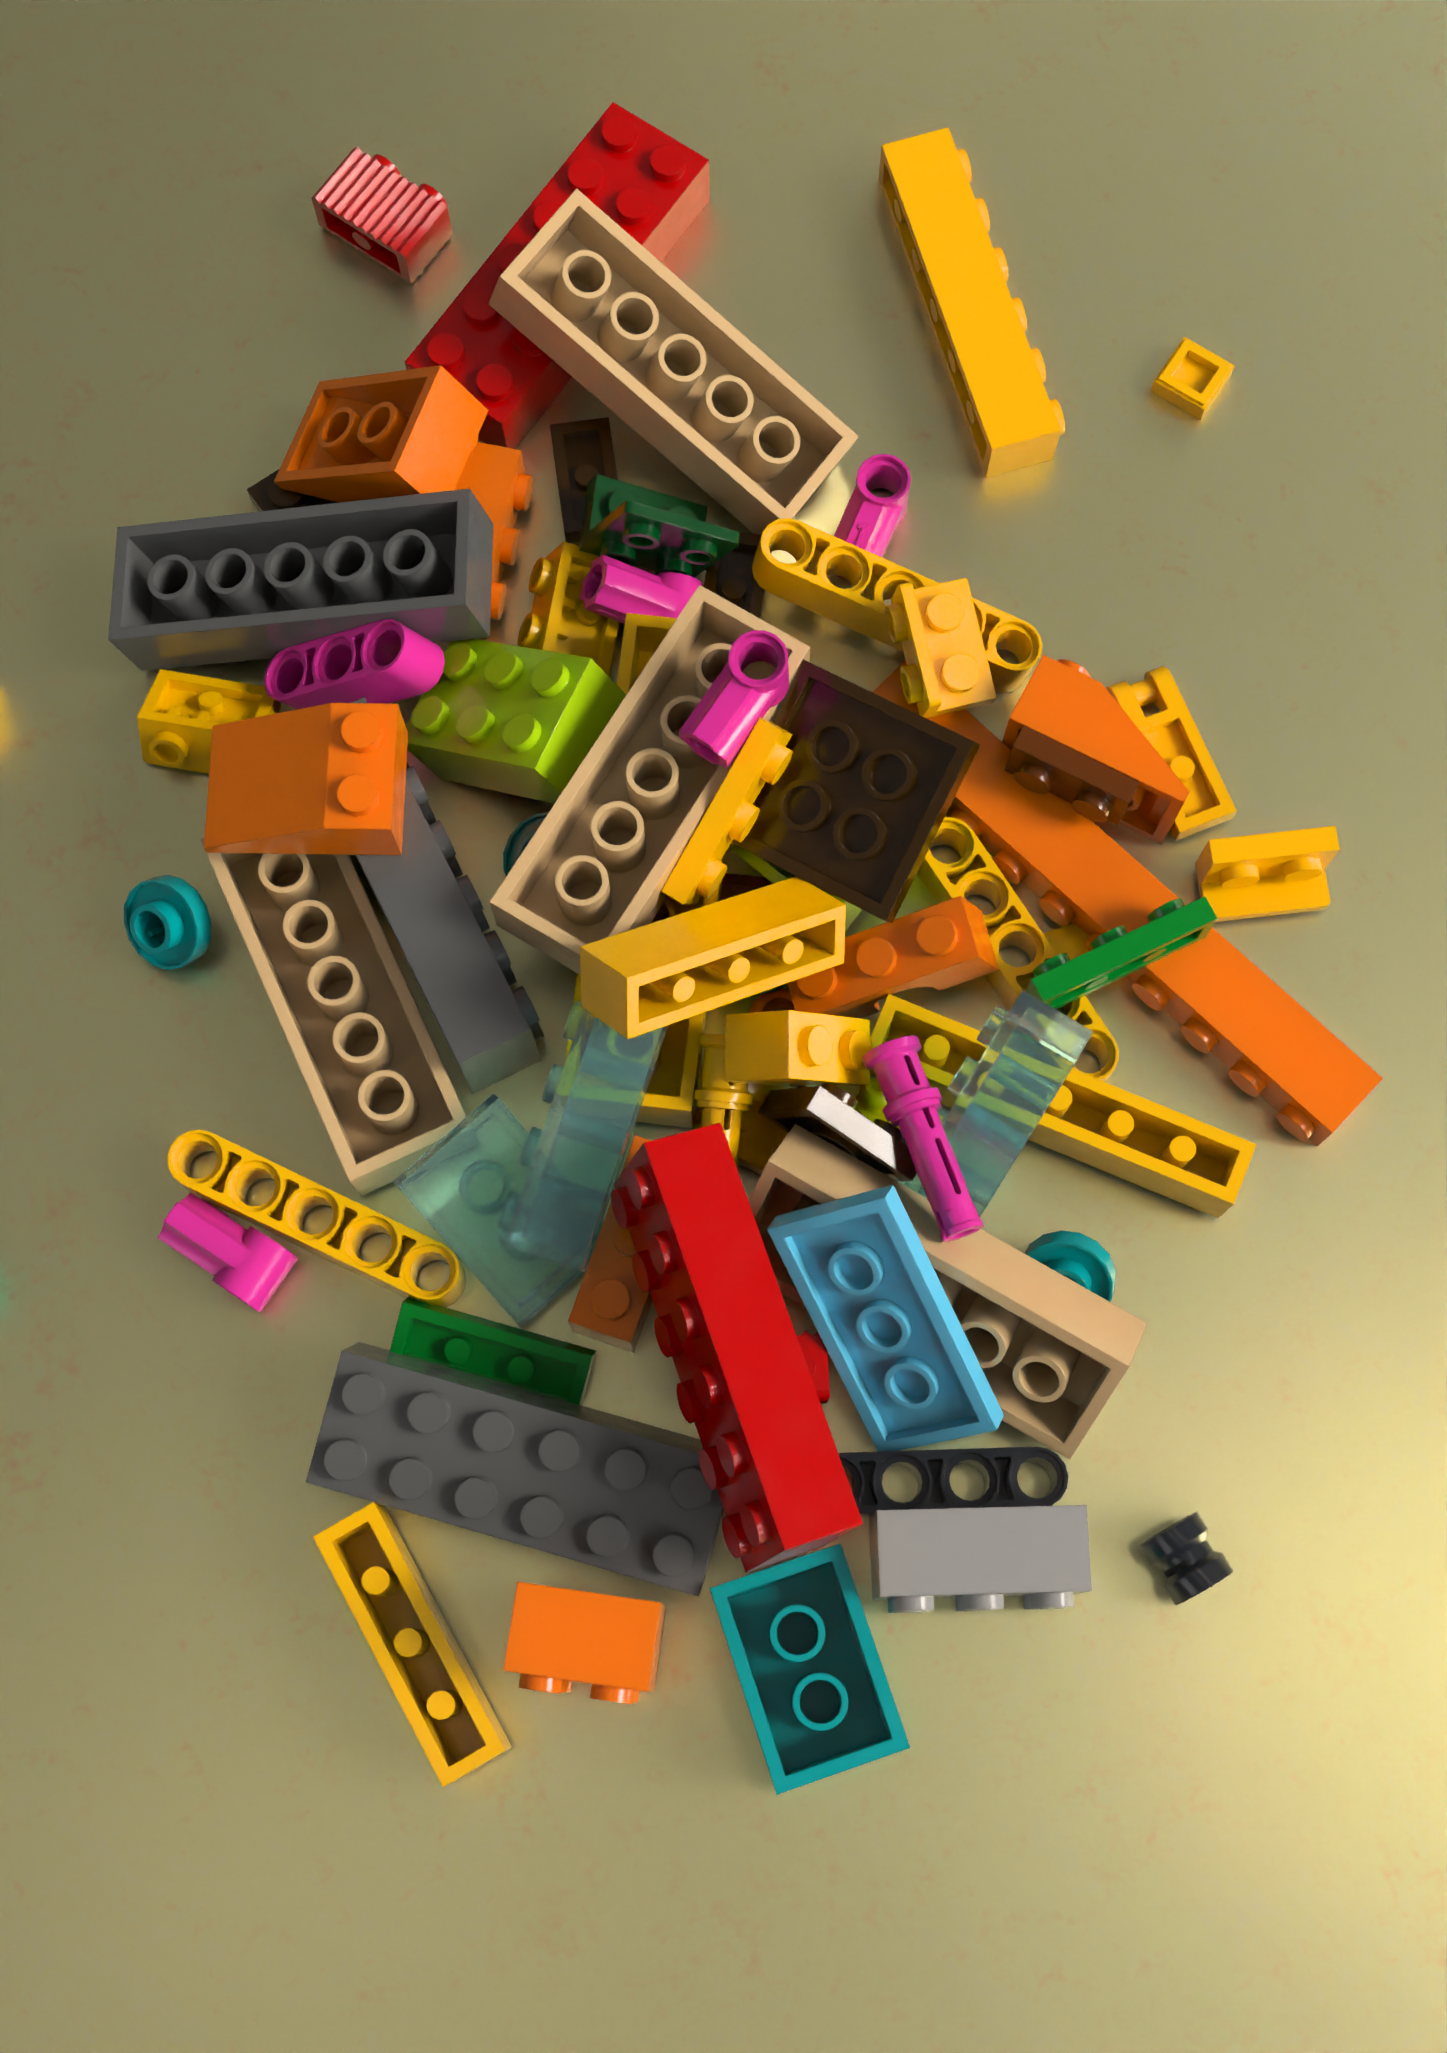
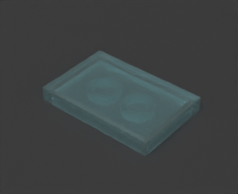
[393,1094,603,1328]

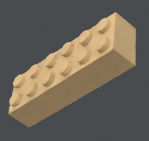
[489,189,859,535]
[490,585,811,974]
[200,838,479,1196]
[749,1124,1147,1460]

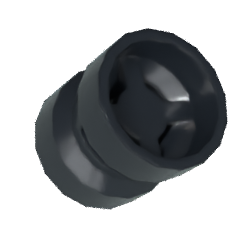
[1139,1511,1233,1605]

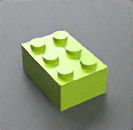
[406,639,626,803]

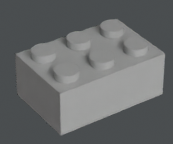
[869,1505,1092,1613]

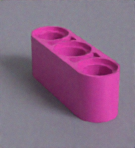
[264,619,445,710]

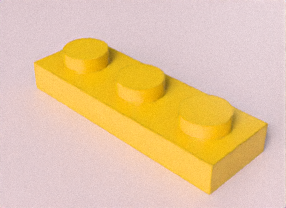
[661,717,793,905]

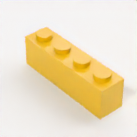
[580,876,846,1039]
[313,1502,512,1787]

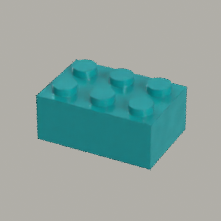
[710,1543,910,1795]

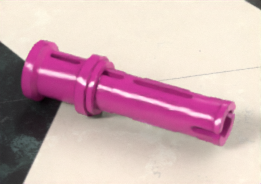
[862,1035,984,1242]

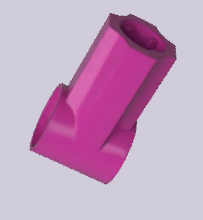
[834,454,911,581]
[580,555,704,624]
[679,630,789,768]
[158,1192,298,1313]

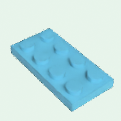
[767,1185,1004,1452]

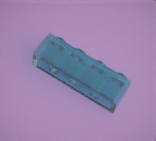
[897,990,1093,1217]
[498,1000,669,1271]

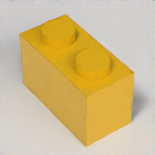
[725,1010,873,1087]

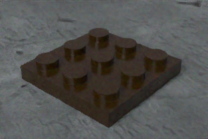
[731,659,980,923]

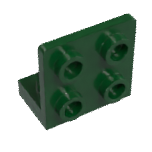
[579,474,740,578]

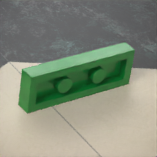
[1023,896,1218,1019]
[390,1297,596,1405]

